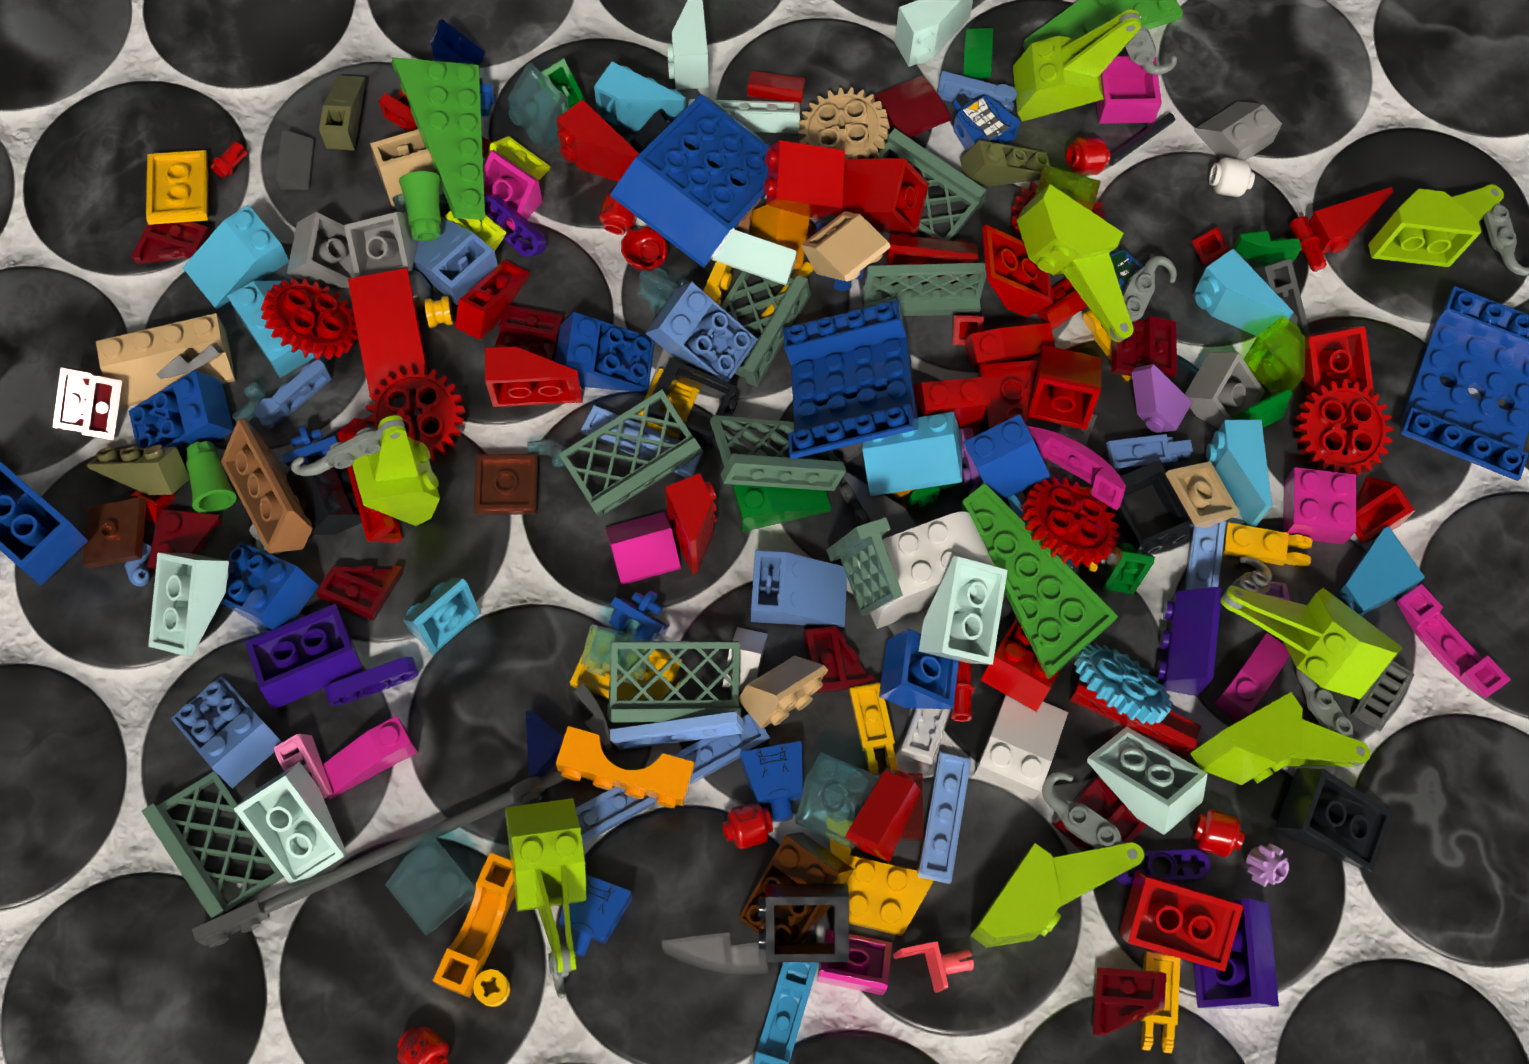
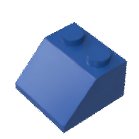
[964,414,1050,500]
[879,628,959,710]

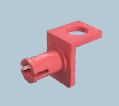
[893,941,974,993]

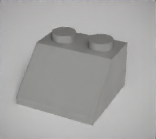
[1194,101,1282,161]
[287,212,355,288]
[344,212,418,277]
[1185,352,1265,429]

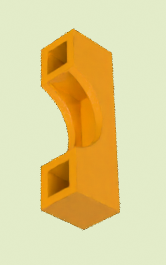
[556,726,695,808]
[433,852,515,998]

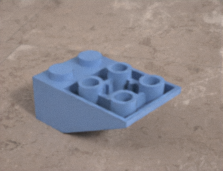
[413,216,498,305]
[646,282,758,382]
[751,550,847,628]
[171,675,282,788]

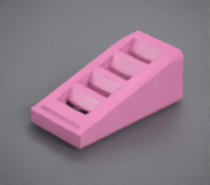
[274,734,333,799]

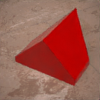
[1355,476,1416,544]

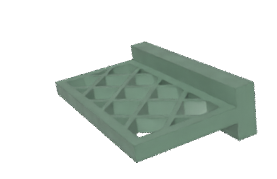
[874,128,986,241]
[862,263,986,316]
[721,271,811,387]
[559,389,702,518]
[710,415,846,491]
[826,517,903,617]
[607,641,741,722]
[142,771,285,920]

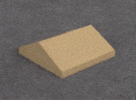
[1165,461,1240,528]

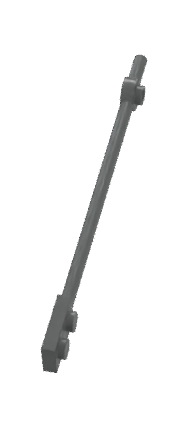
[192,769,567,947]

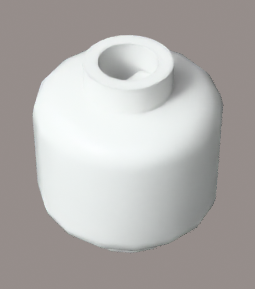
[1209,157,1255,197]

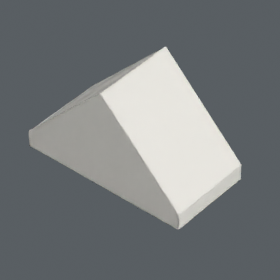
[723,627,768,692]

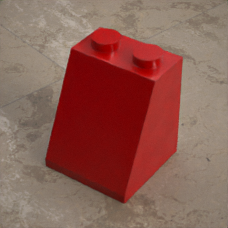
[764,140,845,219]
[832,158,929,237]
[1027,345,1101,430]
[914,377,987,436]

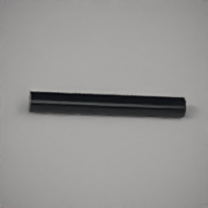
[1109,112,1175,166]

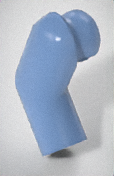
[125,542,151,586]

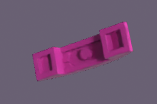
[1027,426,1126,510]
[1396,584,1511,699]

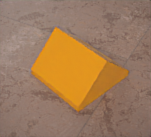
[750,205,810,269]

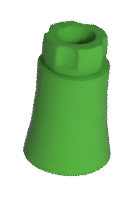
[399,171,441,242]
[186,441,237,514]

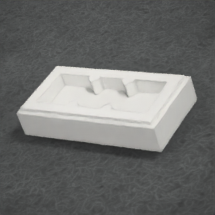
[901,708,951,765]

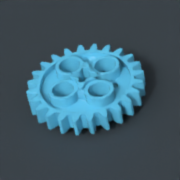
[1074,643,1173,725]

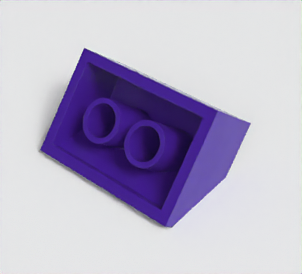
[1156,587,1222,696]
[245,604,364,710]
[1194,899,1279,1009]

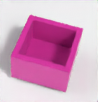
[1096,56,1162,124]
[1283,467,1356,545]

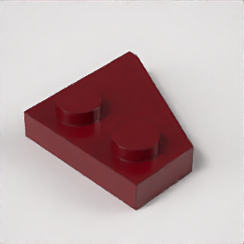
[131,222,211,264]
[147,509,222,572]
[316,565,403,621]
[803,626,876,694]
[1093,967,1167,1036]

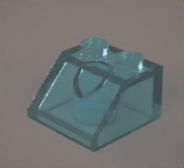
[507,62,569,150]
[795,752,879,849]
[385,835,476,936]

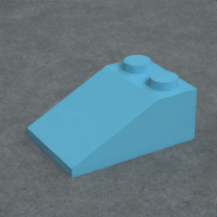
[183,205,289,310]
[1192,249,1294,343]
[1206,420,1272,527]
[403,578,481,655]

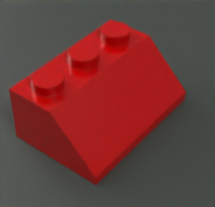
[885,234,978,284]
[665,473,717,575]

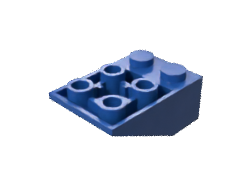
[555,312,654,393]
[129,370,234,454]
[220,541,319,631]

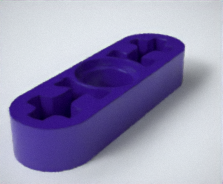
[484,194,546,257]
[324,657,419,706]
[1115,849,1210,885]

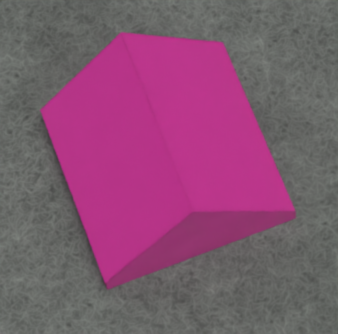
[483,150,543,231]
[605,512,681,585]
[817,929,892,995]

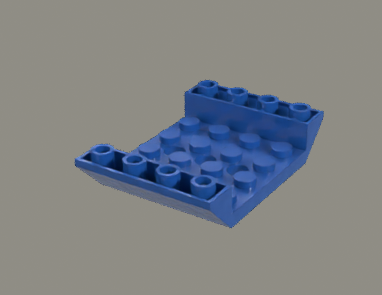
[610,94,771,268]
[1399,286,1529,481]
[783,300,919,459]

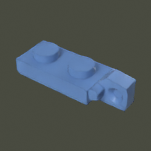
[1105,434,1193,473]

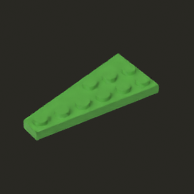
[1023,0,1183,51]
[392,57,485,220]
[961,483,1118,680]

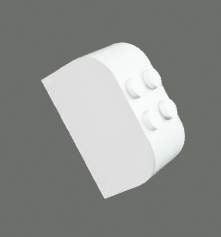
[858,511,995,629]

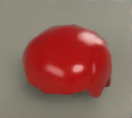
[621,226,668,271]

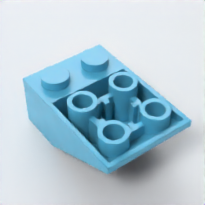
[594,62,686,132]

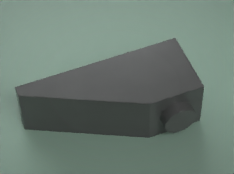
[1252,258,1310,352]

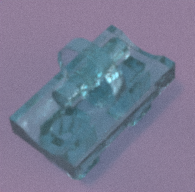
[637,267,690,314]

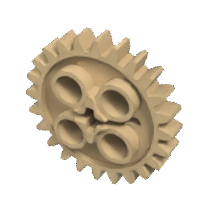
[798,87,890,159]

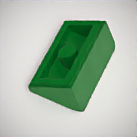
[1231,389,1292,428]

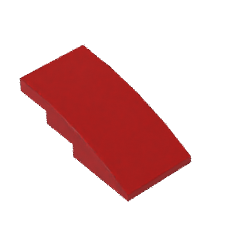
[348,268,428,395]

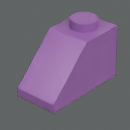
[1132,364,1193,433]

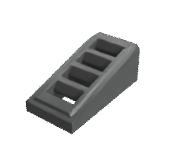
[1351,661,1415,732]

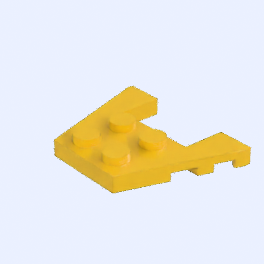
[827,815,934,936]

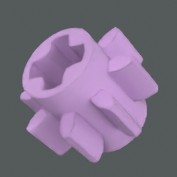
[1246,843,1289,887]

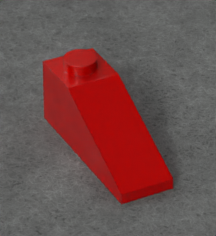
[1309,187,1394,254]
[455,260,530,340]
[964,323,1055,369]

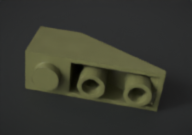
[319,75,366,150]
[960,140,1053,187]
[87,445,190,495]

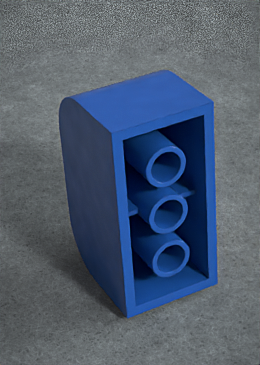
[0,462,88,587]

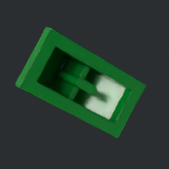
[539,58,587,116]

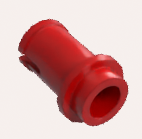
[211,141,248,178]

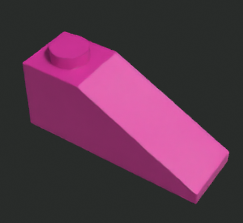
[1214,633,1290,722]
[323,716,418,800]

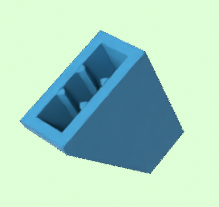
[1336,526,1425,616]

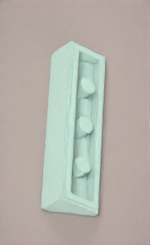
[688,99,800,134]
[676,229,797,286]

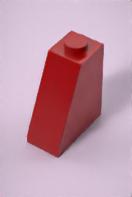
[845,770,921,863]

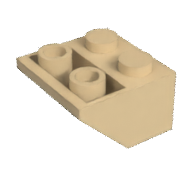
[370,129,444,209]
[801,211,891,282]
[739,656,828,729]

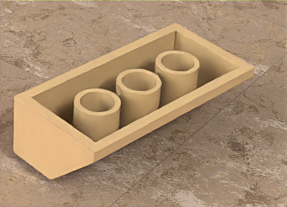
[96,313,236,409]

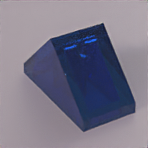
[430,19,485,67]
[526,711,564,778]

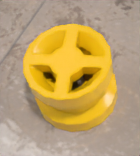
[425,296,454,328]
[473,969,511,1007]

